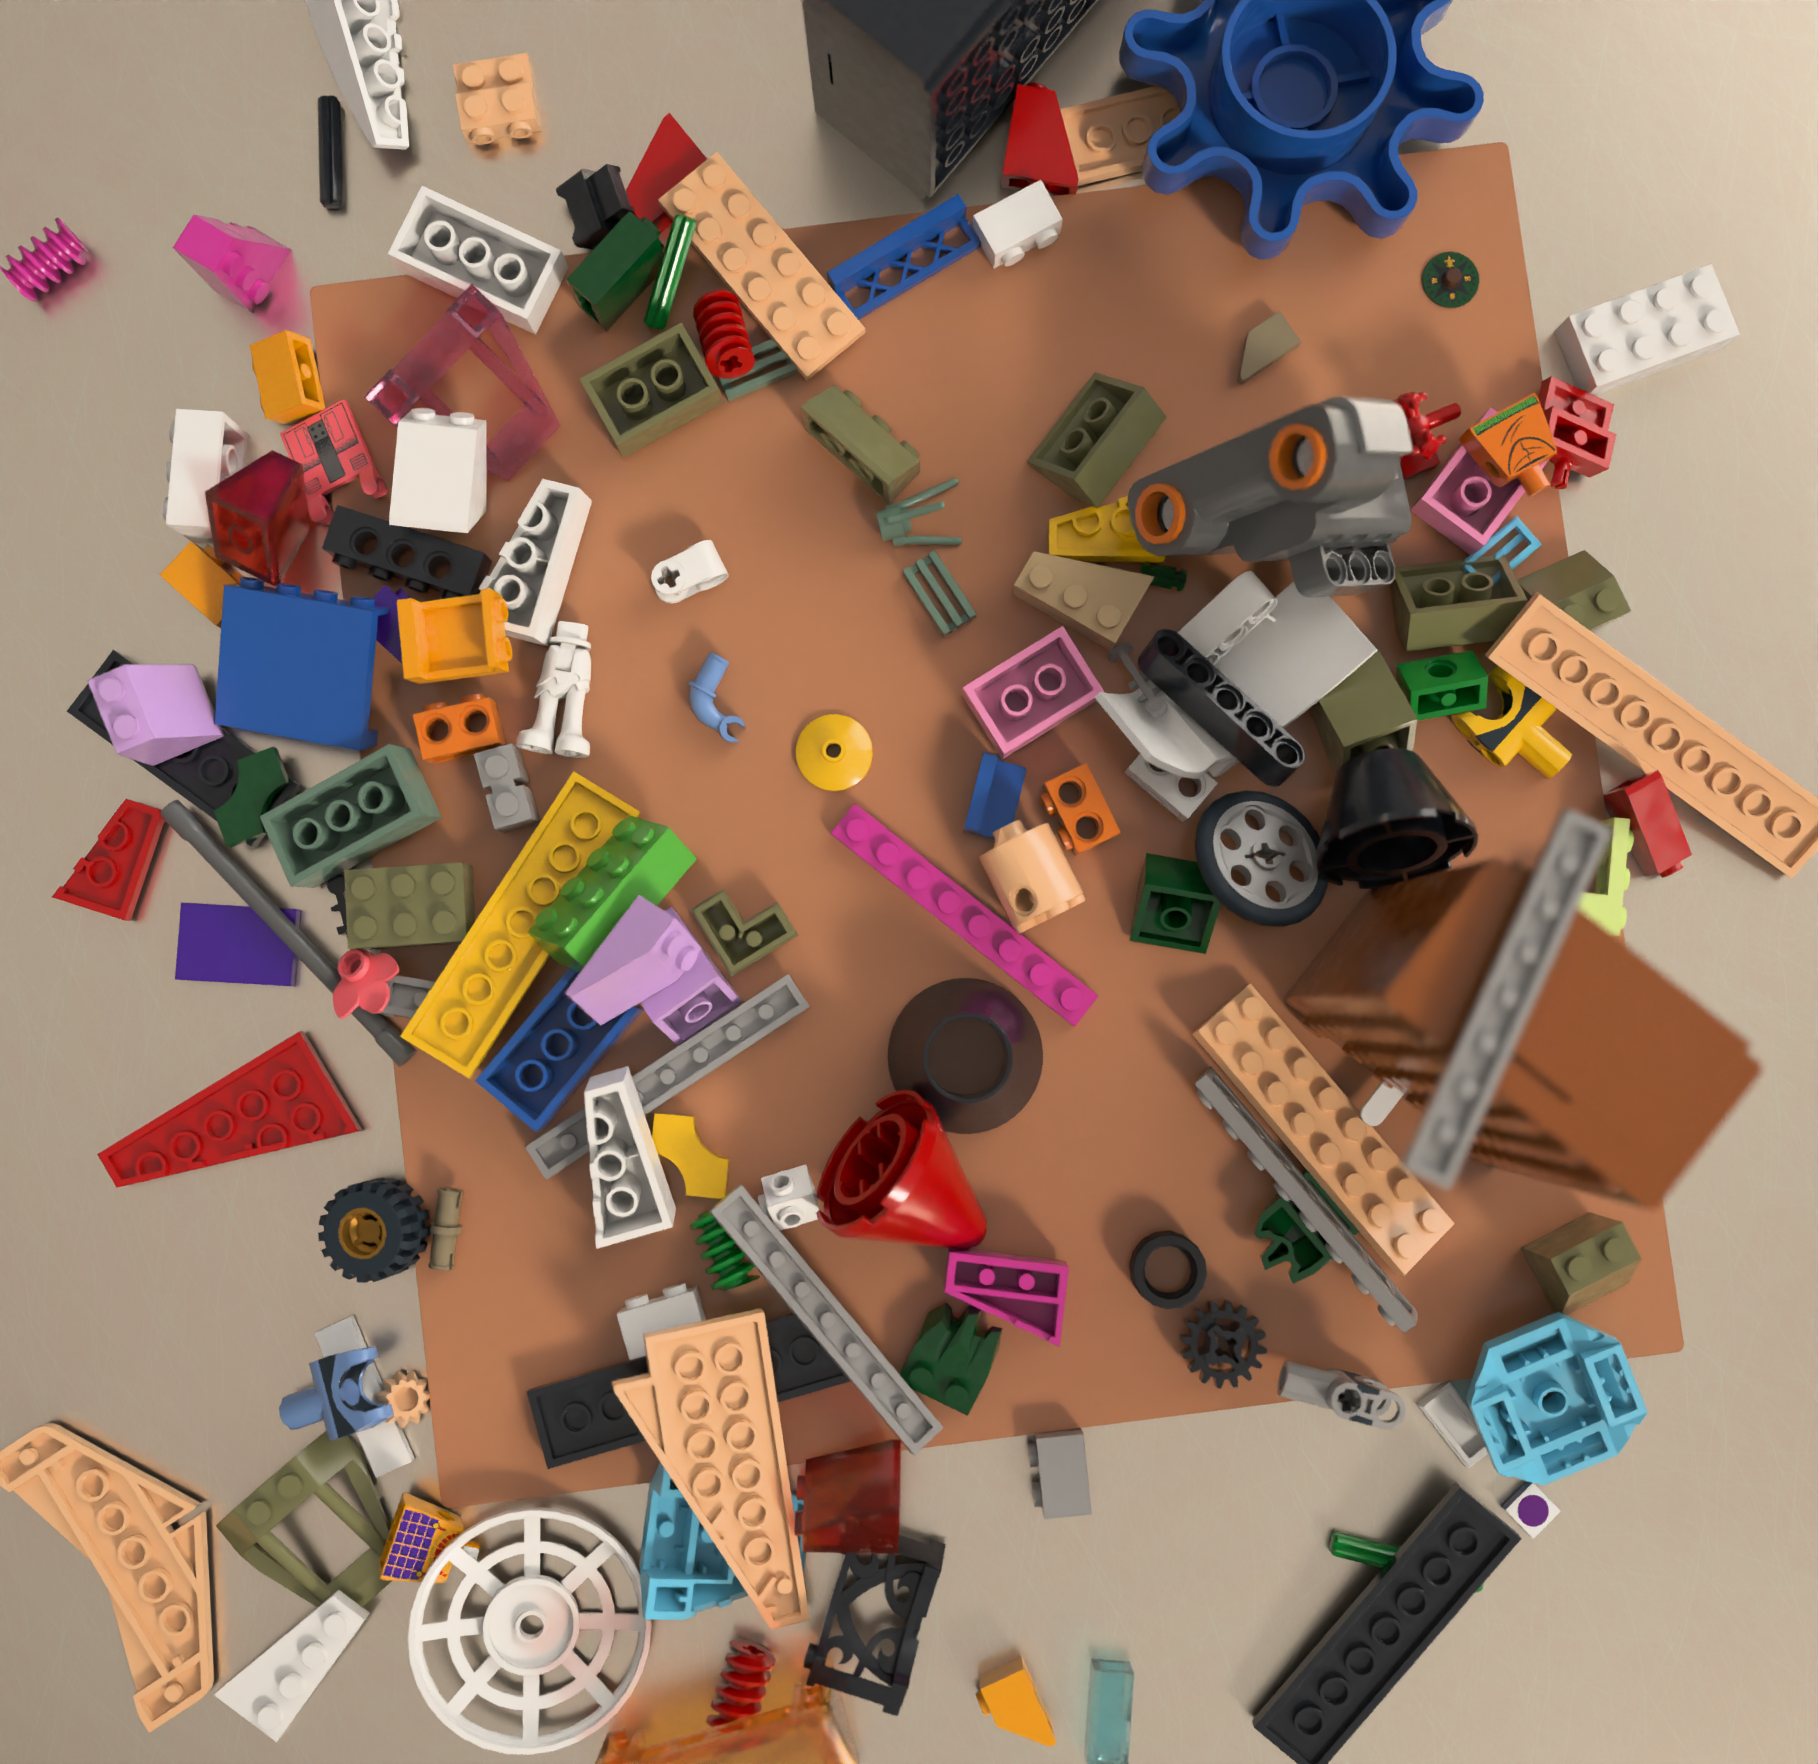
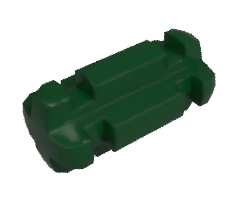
[1140,562,1187,591]

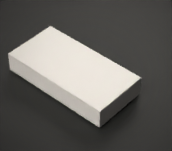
[1416,1381,1488,1469]

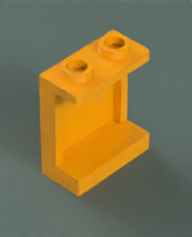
[397,588,512,684]

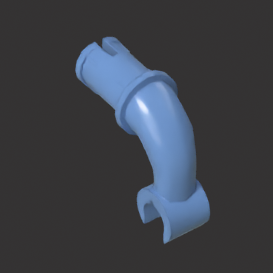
[688,652,746,744]

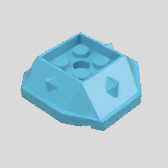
[1466,1312,1648,1485]

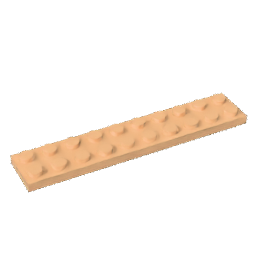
[1485,592,1818,878]

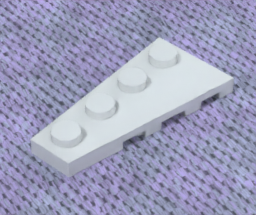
[214,1590,370,1742]

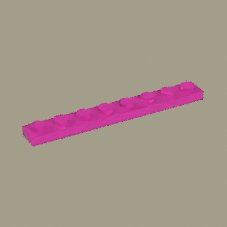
[831,803,1098,1027]

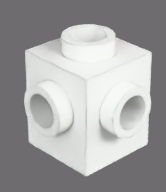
[758,1164,820,1231]

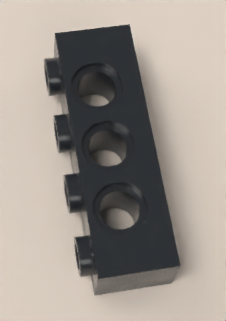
[322,505,492,599]

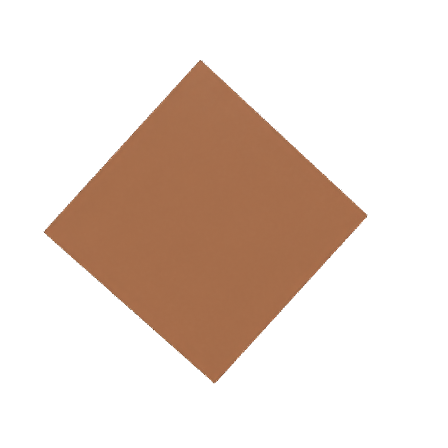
[310,142,1684,1508]

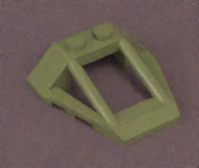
[216,1431,392,1607]

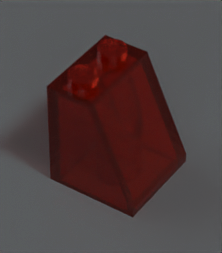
[205,450,310,586]
[794,1439,901,1554]

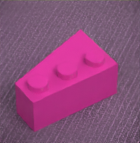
[173,214,291,313]
[944,1248,1069,1347]

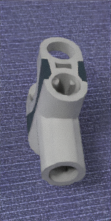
[1277,1361,1406,1429]

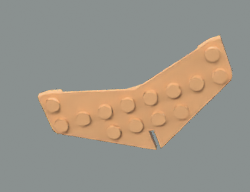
[0,1423,214,1733]

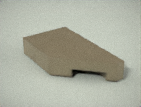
[1238,311,1301,384]

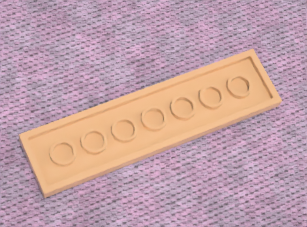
[1192,983,1455,1277]

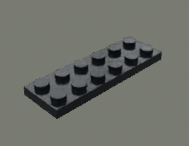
[67,650,302,848]

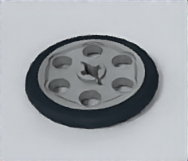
[1195,790,1328,927]

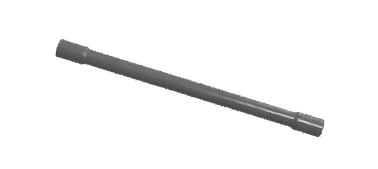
[160,800,417,1067]

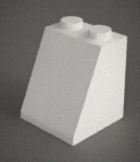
[389,408,487,533]

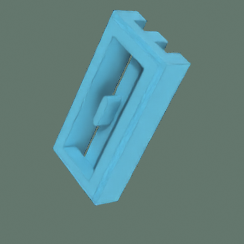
[1462,516,1542,586]

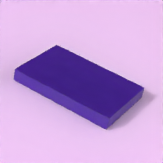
[175,902,300,986]

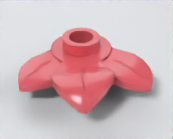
[333,949,399,1019]

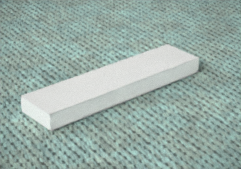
[314,1315,415,1478]

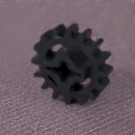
[1179,1299,1267,1389]

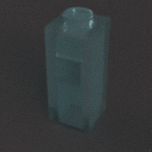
[1084,1658,1134,1764]

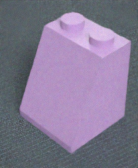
[87,664,224,766]
[640,906,743,1046]

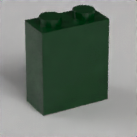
[566,211,665,331]

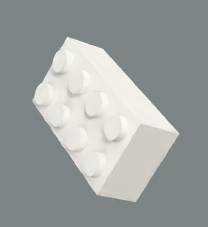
[388,186,569,335]
[1554,264,1740,395]

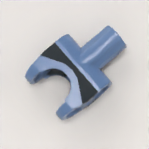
[279,1346,394,1441]

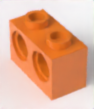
[413,694,506,764]
[1039,763,1121,856]

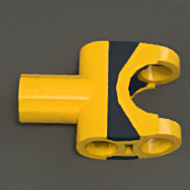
[1451,666,1573,780]

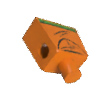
[1459,393,1557,497]

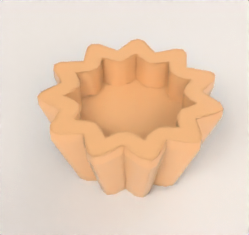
[375,1370,430,1428]

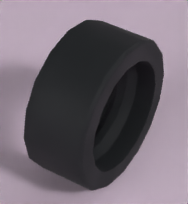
[1129,1231,1207,1309]

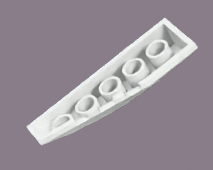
[305,0,409,150]

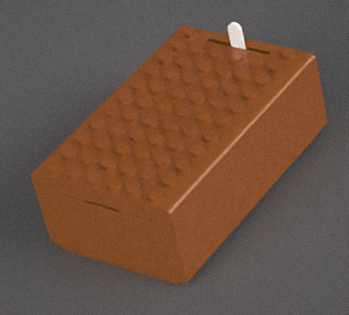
[1285,858,1762,1210]

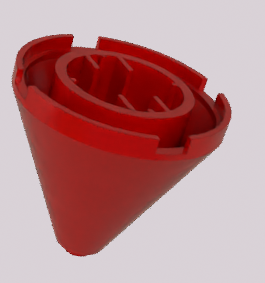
[816,1090,987,1249]

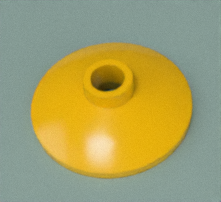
[796,714,873,791]

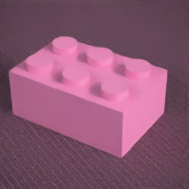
[1410,407,1549,555]
[961,626,1104,759]

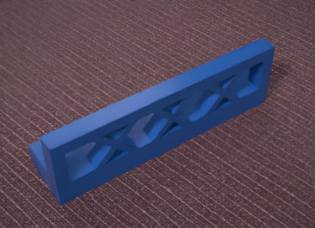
[827,194,981,320]

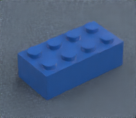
[475,968,644,1132]

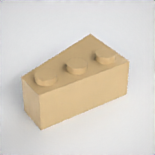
[1012,552,1154,651]

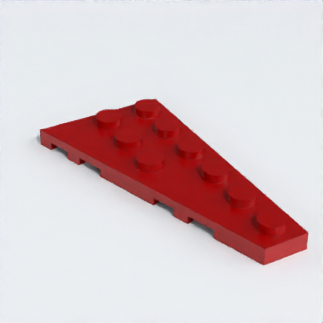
[97,1031,363,1188]

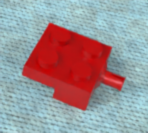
[1538,376,1616,489]

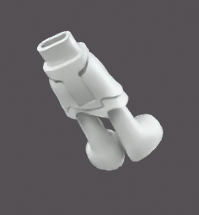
[516,621,591,758]

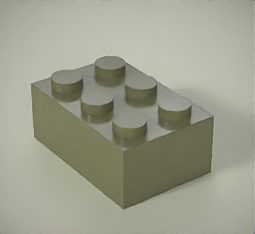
[579,322,723,458]
[344,862,475,950]

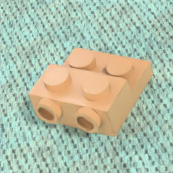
[453,53,541,145]

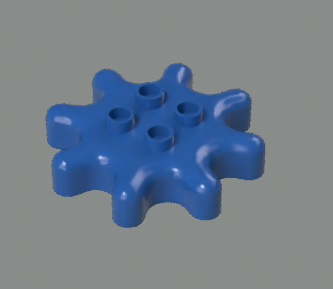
[1119,0,1484,260]

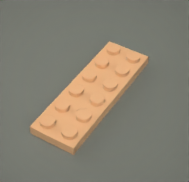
[1060,85,1180,186]
[658,152,866,381]

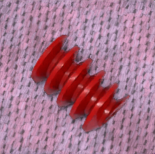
[693,289,755,379]
[706,1639,776,1734]

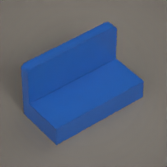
[963,753,1026,839]

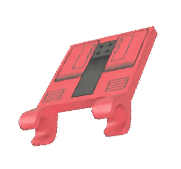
[280,399,388,526]

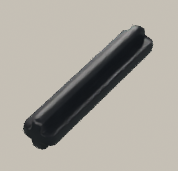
[318,95,343,209]

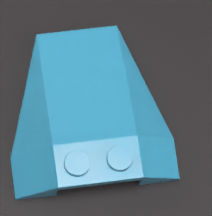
[639,1462,812,1620]

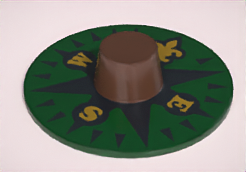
[1422,252,1479,308]

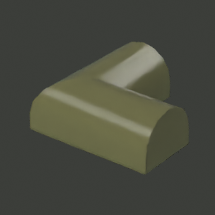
[690,889,798,976]

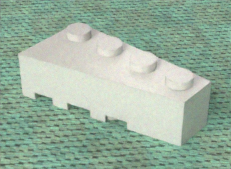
[479,479,592,647]
[584,1066,676,1249]

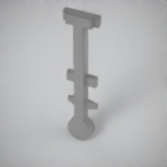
[1107,642,1168,717]

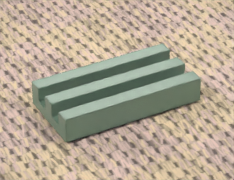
[718,339,799,402]
[902,550,976,637]

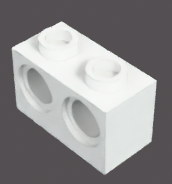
[1124,754,1218,822]

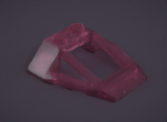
[364,284,561,481]

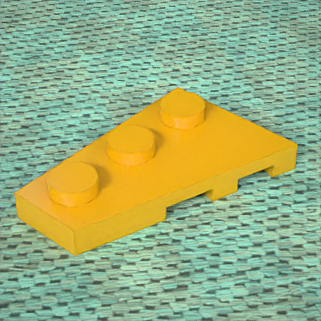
[1048,496,1165,563]

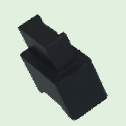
[556,164,634,250]

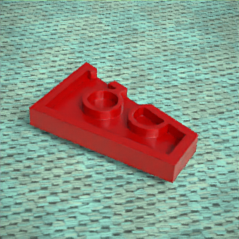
[52,799,165,921]

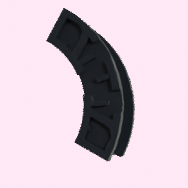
[802,1517,946,1717]

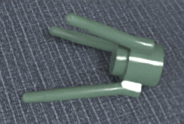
[876,478,962,547]

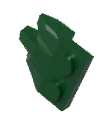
[1254,1169,1359,1284]
[899,1303,1002,1416]

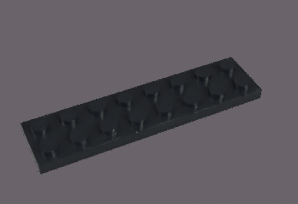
[527,1313,850,1469]
[1252,1482,1522,1764]

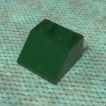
[1129,853,1221,954]

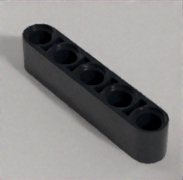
[1138,629,1305,787]

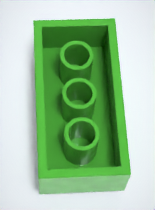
[527,815,697,972]

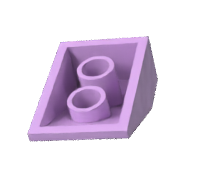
[565,895,702,1025]

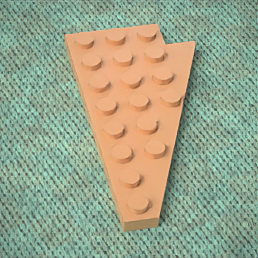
[611,1308,810,1630]

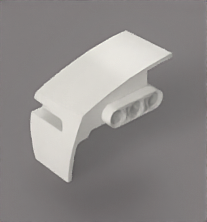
[1095,571,1378,779]

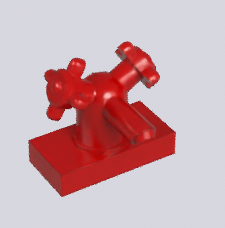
[1393,392,1462,480]

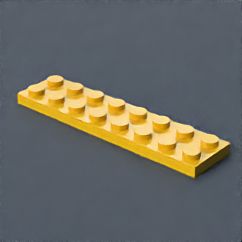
[400,771,640,1079]

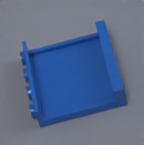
[214,577,389,751]

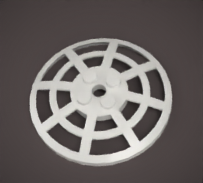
[408,1507,652,1755]

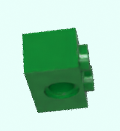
[1396,650,1488,721]

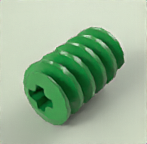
[690,1211,760,1291]

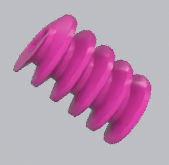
[0,217,88,302]

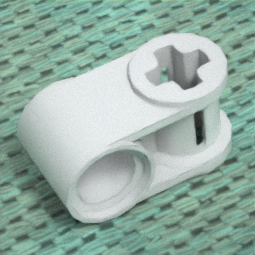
[651,540,729,604]

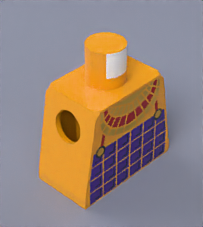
[378,1492,480,1583]

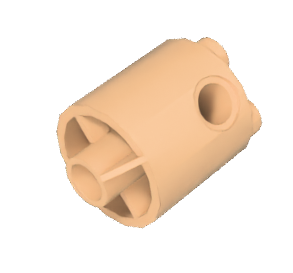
[979,819,1086,934]

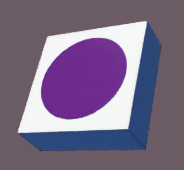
[1502,1482,1561,1539]

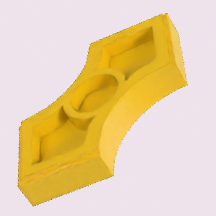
[652,1113,730,1199]

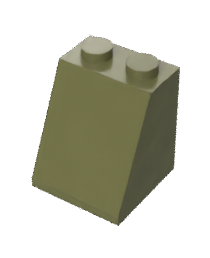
[1309,646,1418,775]
[1521,1212,1641,1315]

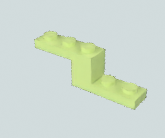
[1578,817,1634,936]

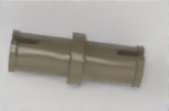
[428,1187,464,1270]

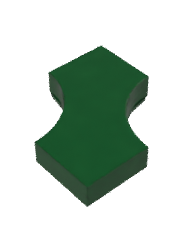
[213,747,290,848]

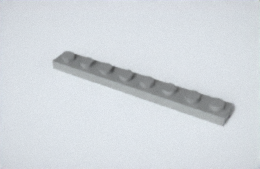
[1399,809,1612,1190]
[525,974,810,1180]
[1194,1066,1418,1333]
[708,1185,944,1455]

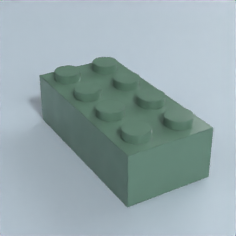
[260,744,442,888]

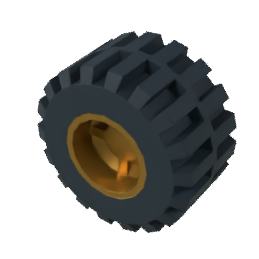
[318,1178,430,1283]

